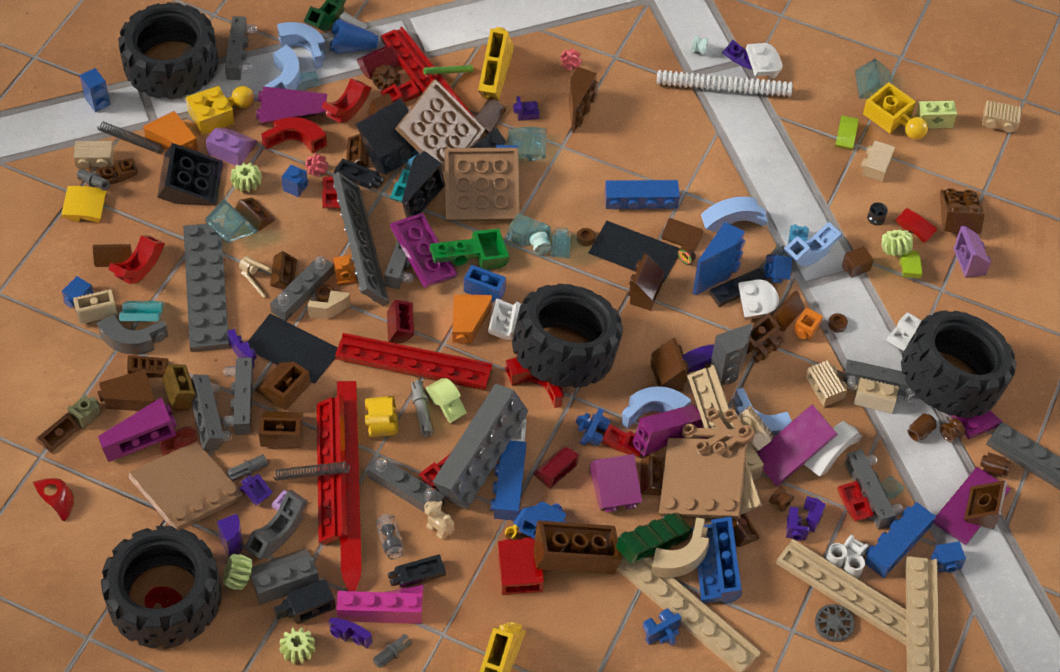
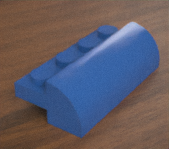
[692,517,742,604]

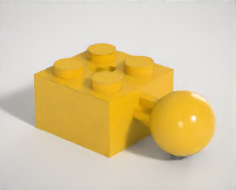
[863,82,928,140]
[186,85,254,135]

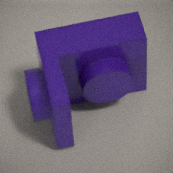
[513,96,539,121]
[239,474,273,506]
[804,496,826,532]
[786,507,809,541]

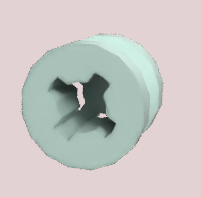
[691,35,709,55]
[530,232,552,255]

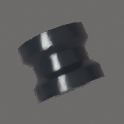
[867,202,888,226]

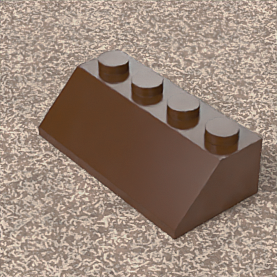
[533,520,622,574]

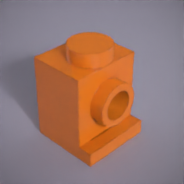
[333,254,356,286]
[794,307,823,340]

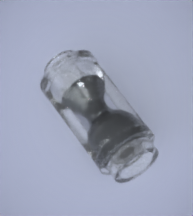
[376,514,404,560]

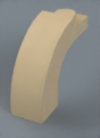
[652,518,709,578]

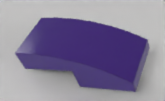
[722,40,752,70]
[227,329,257,368]
[682,344,714,372]
[329,617,372,649]

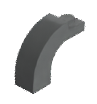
[97,315,169,355]
[245,490,307,559]

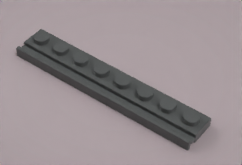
[986,422,1060,490]

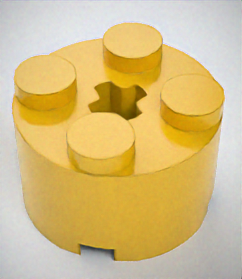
[365,396,398,437]

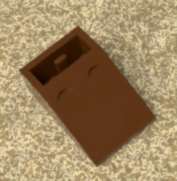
[569,67,598,133]
[940,188,985,234]

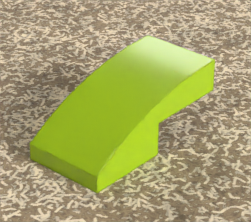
[835,115,859,150]
[899,251,922,278]

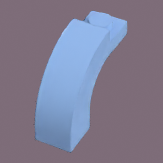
[277,22,326,69]
[265,45,300,90]
[701,197,768,233]
[784,222,842,266]
[622,387,691,429]
[733,388,792,436]

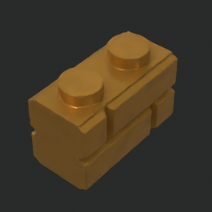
[162,364,196,409]

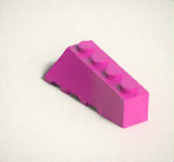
[336,584,424,624]

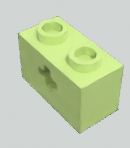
[915,101,957,129]

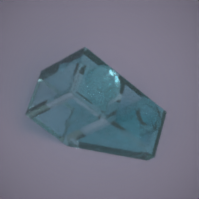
[507,213,551,247]
[551,227,572,258]

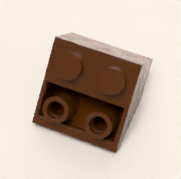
[628,254,664,311]
[650,338,689,392]
[255,362,310,411]
[259,411,304,448]

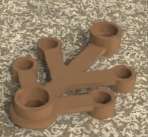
[682,408,755,455]

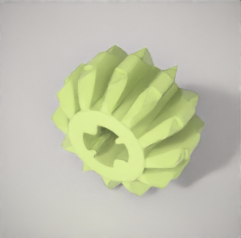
[230,162,262,193]
[881,229,913,256]
[222,554,252,590]
[279,627,315,665]

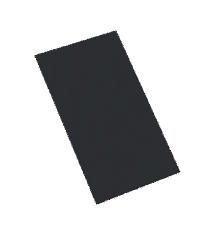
[588,220,680,282]
[247,314,338,384]

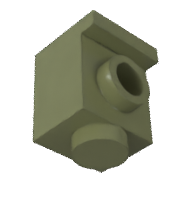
[67,395,101,429]

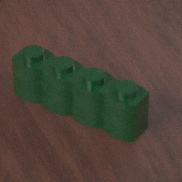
[615,513,693,565]

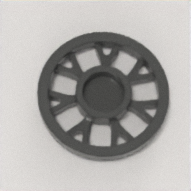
[815,604,854,642]

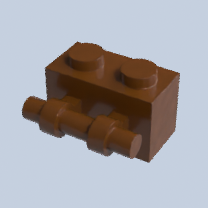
[747,313,784,363]

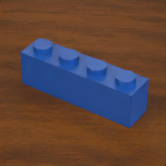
[604,180,680,210]
[490,440,526,521]
[865,502,936,578]

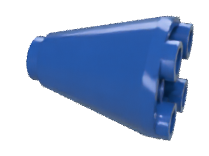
[329,19,378,54]

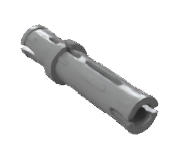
[411,380,433,437]

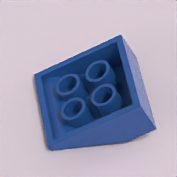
[693,222,746,295]

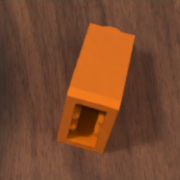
[143,111,198,151]
[452,294,492,344]

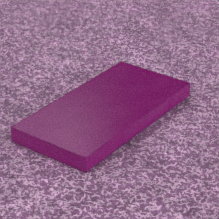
[390,213,457,288]
[756,404,838,487]
[934,467,1011,545]

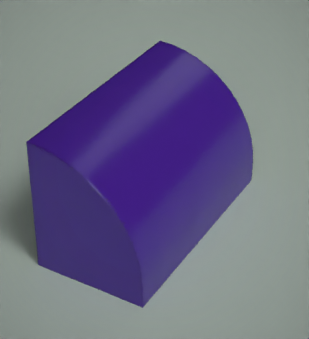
[217,513,243,558]

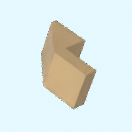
[308,291,351,320]

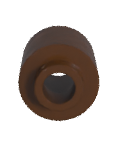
[907,413,937,442]
[980,452,1011,477]

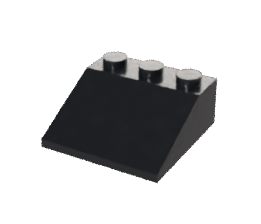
[356,99,419,175]
[157,143,223,206]
[402,151,445,218]

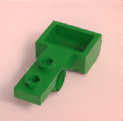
[430,228,509,270]

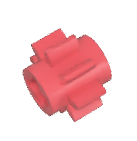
[560,48,582,71]
[305,153,328,177]

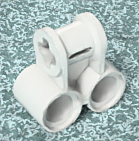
[826,534,869,579]

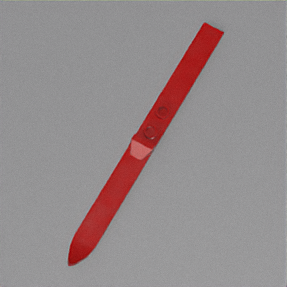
[337,381,362,591]

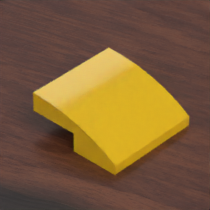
[61,186,106,223]

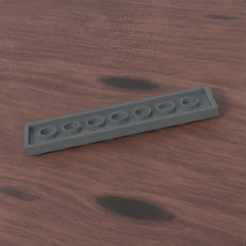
[333,172,389,306]
[183,222,229,352]

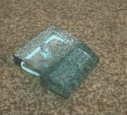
[508,127,547,162]

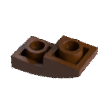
[96,158,138,185]

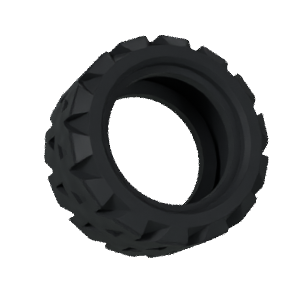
[118,2,219,99]
[512,284,623,388]
[901,310,1016,418]
[101,526,222,648]

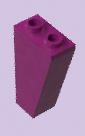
[256,86,327,125]
[98,398,177,462]
[633,404,703,457]

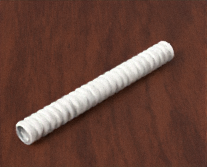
[656,70,793,97]

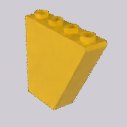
[478,27,514,100]
[480,621,526,672]

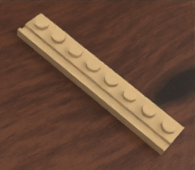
[687,365,762,515]
[776,539,906,646]
[906,556,939,672]
[616,557,761,672]

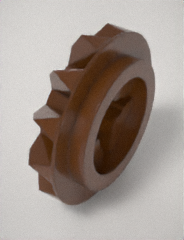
[372,64,400,91]

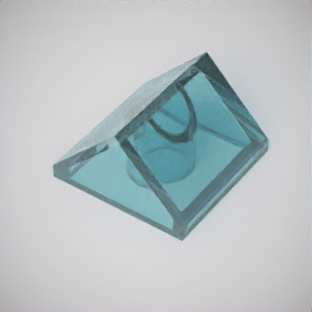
[855,58,892,99]
[205,199,257,243]

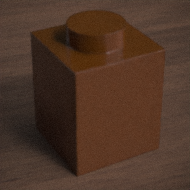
[842,246,874,278]

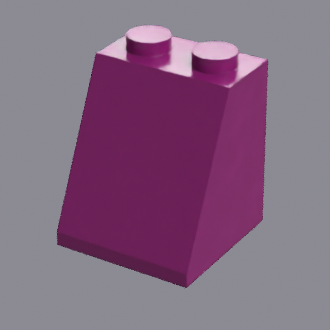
[589,454,642,513]

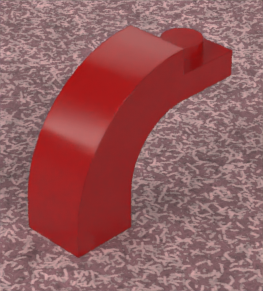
[321,78,372,123]
[261,117,327,153]
[108,235,165,284]
[505,357,565,408]

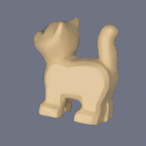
[424,501,455,540]

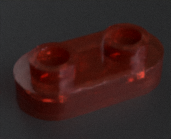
[160,426,197,456]

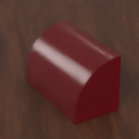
[356,46,400,79]
[387,299,414,344]
[533,447,579,489]

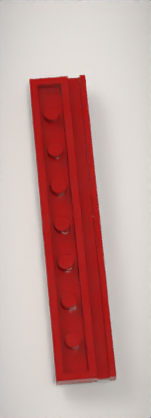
[380,26,474,117]
[335,333,493,390]
[316,394,347,545]

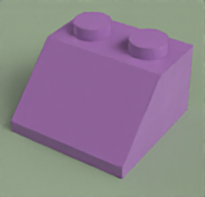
[206,128,257,166]
[953,226,991,278]

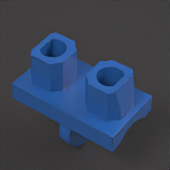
[575,408,610,446]
[642,608,682,645]

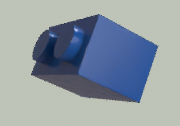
[79,68,111,112]
[464,265,506,302]

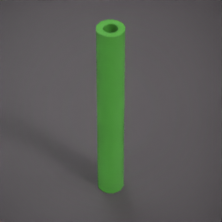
[423,65,473,75]

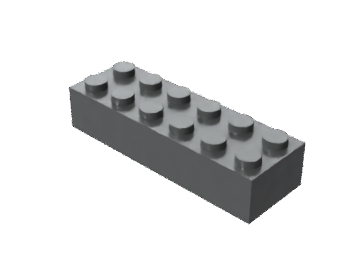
[433,383,528,509]

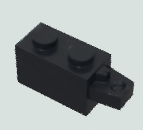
[274,579,336,624]

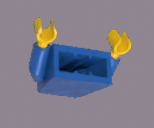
[505,502,566,540]

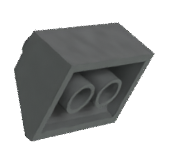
[710,324,753,385]
[250,548,319,605]

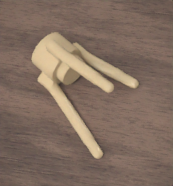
[239,256,272,298]

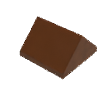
[964,480,1007,530]

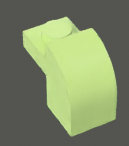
[426,378,467,423]

